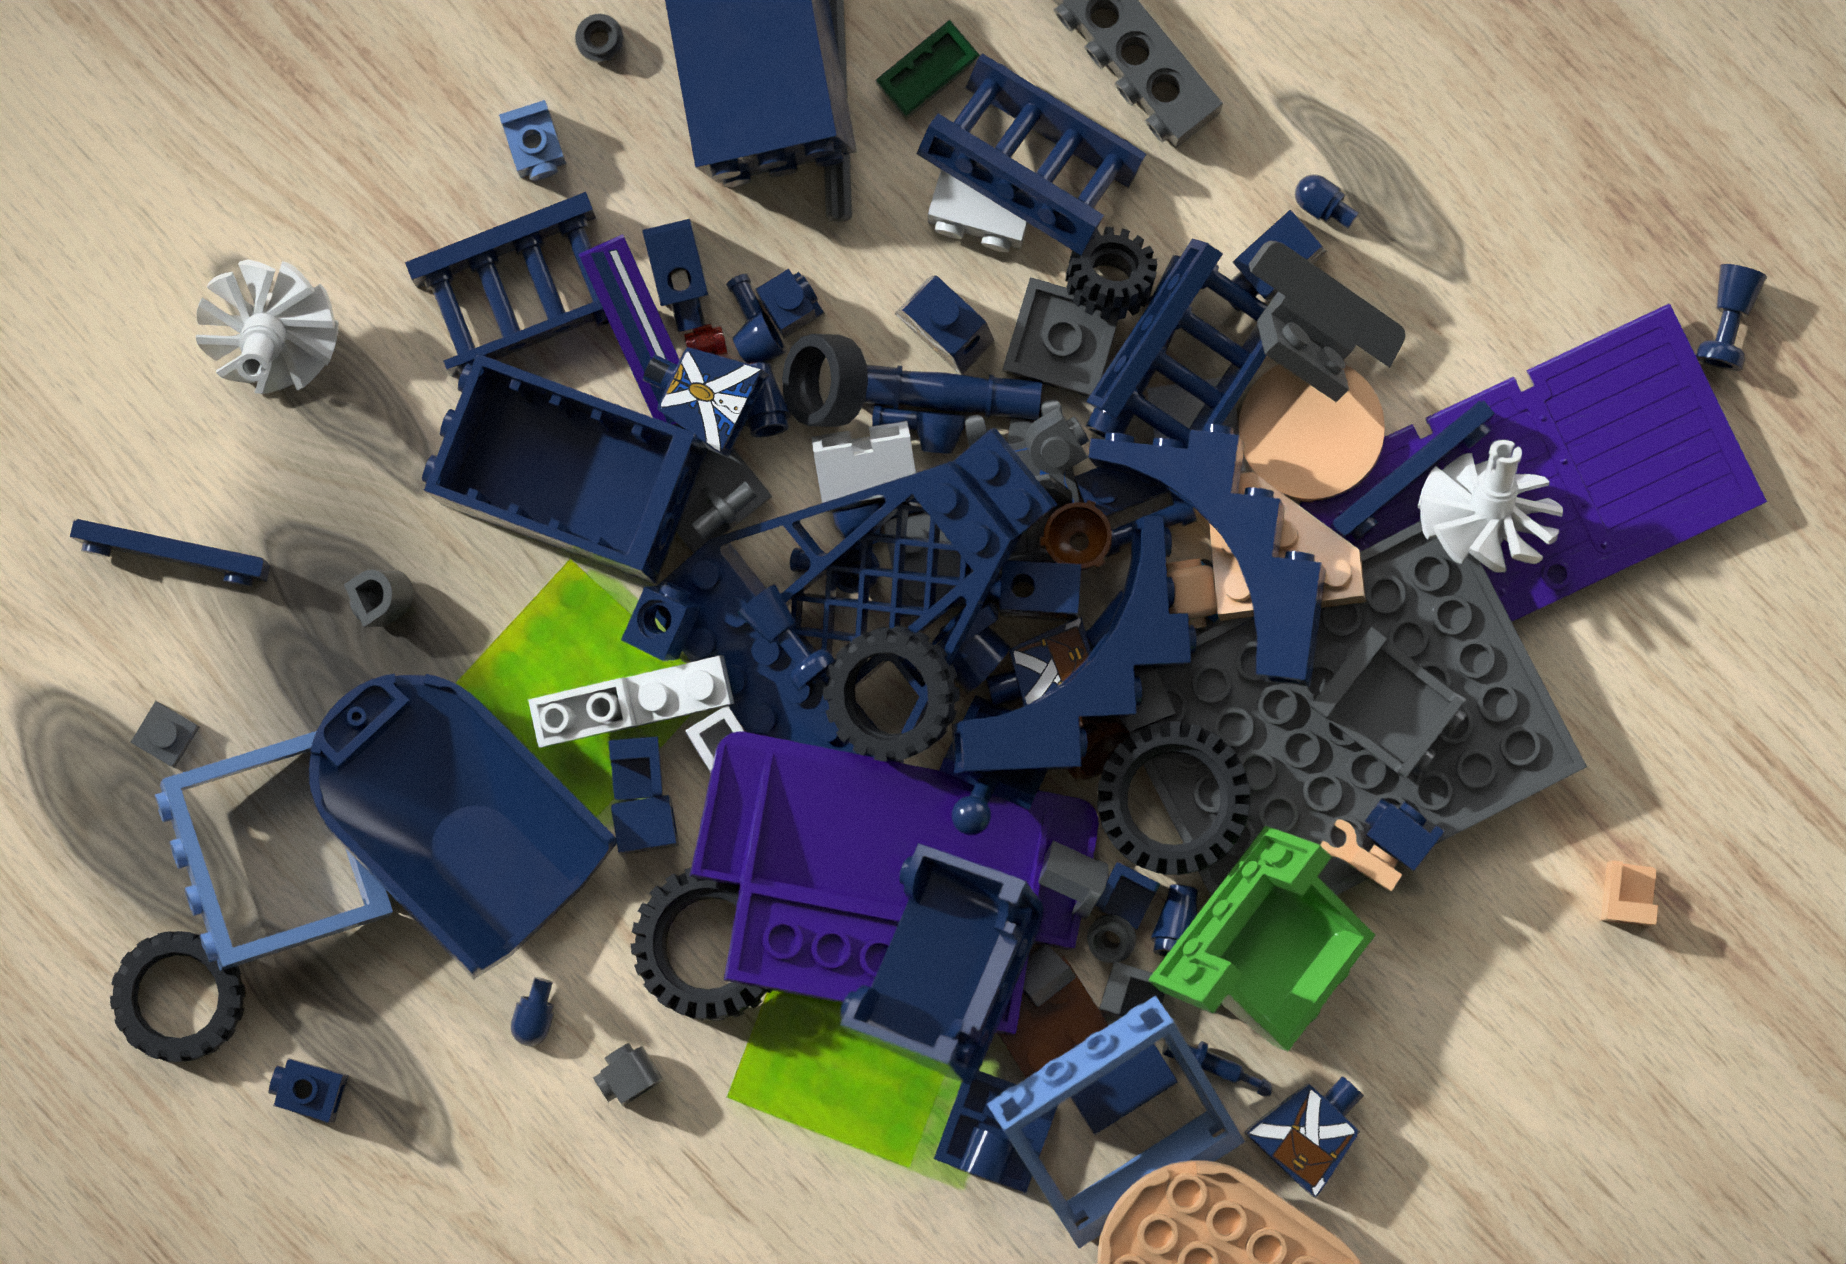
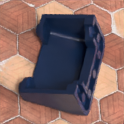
[840,844,1043,1084]

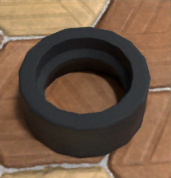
[782,334,868,427]

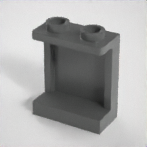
[1310,627,1467,779]

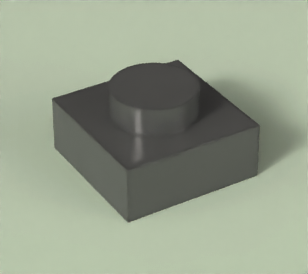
[130,701,200,768]

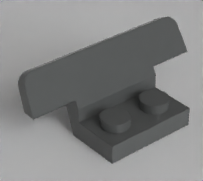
[1249,241,1405,402]

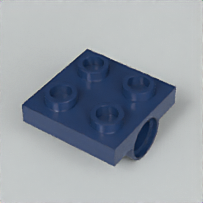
[934,1071,1058,1193]

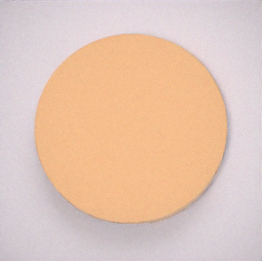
[1239,364,1385,502]

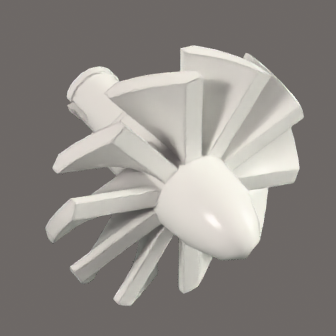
[195,260,339,394]
[1418,440,1563,572]

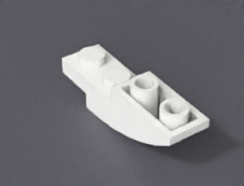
[528,656,734,747]

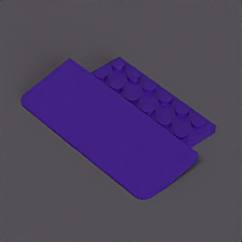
[690,731,1099,1036]

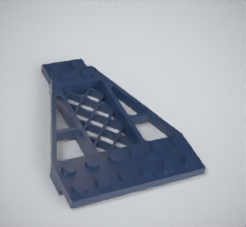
[655,428,1057,763]

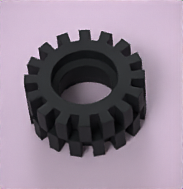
[1065,227,1158,320]

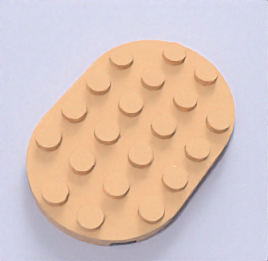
[1098,1161,1362,1264]

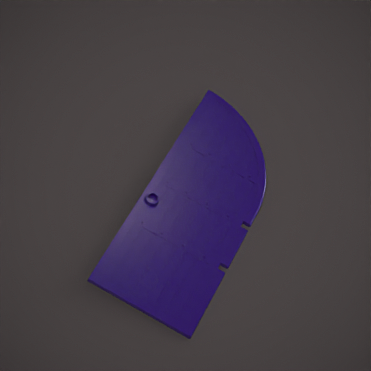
[1299,303,1767,622]

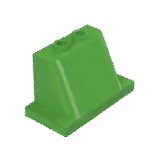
[1148,826,1375,1052]

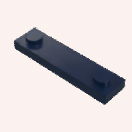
[1331,400,1495,541]
[70,519,270,587]

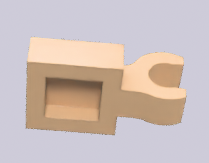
[1321,819,1402,892]

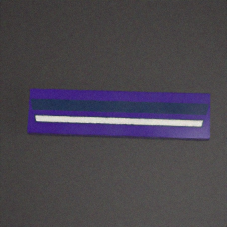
[579,234,680,425]

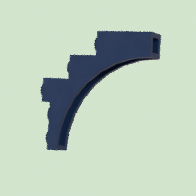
[1088,424,1326,687]
[952,516,1197,774]

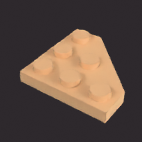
[1209,472,1366,621]

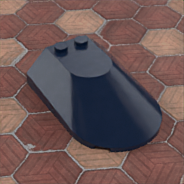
[309,673,617,979]

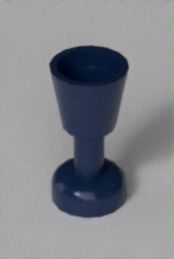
[1696,264,1767,371]
[737,584,835,691]

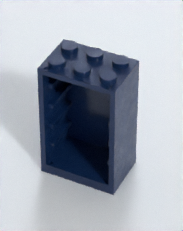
[665,0,857,187]
[422,354,708,584]

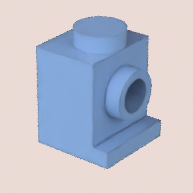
[499,100,566,181]

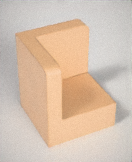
[1601,860,1658,926]

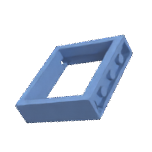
[155,731,393,971]
[987,996,1245,1249]

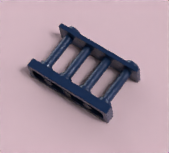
[916,53,1146,255]
[405,192,609,377]
[1086,238,1268,449]

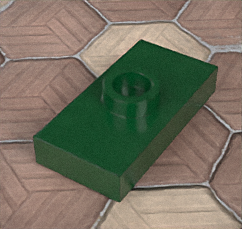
[875,19,980,120]

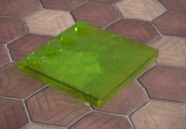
[455,559,693,818]
[726,990,946,1168]

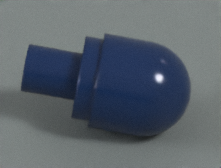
[1295,174,1359,229]
[511,977,554,1046]

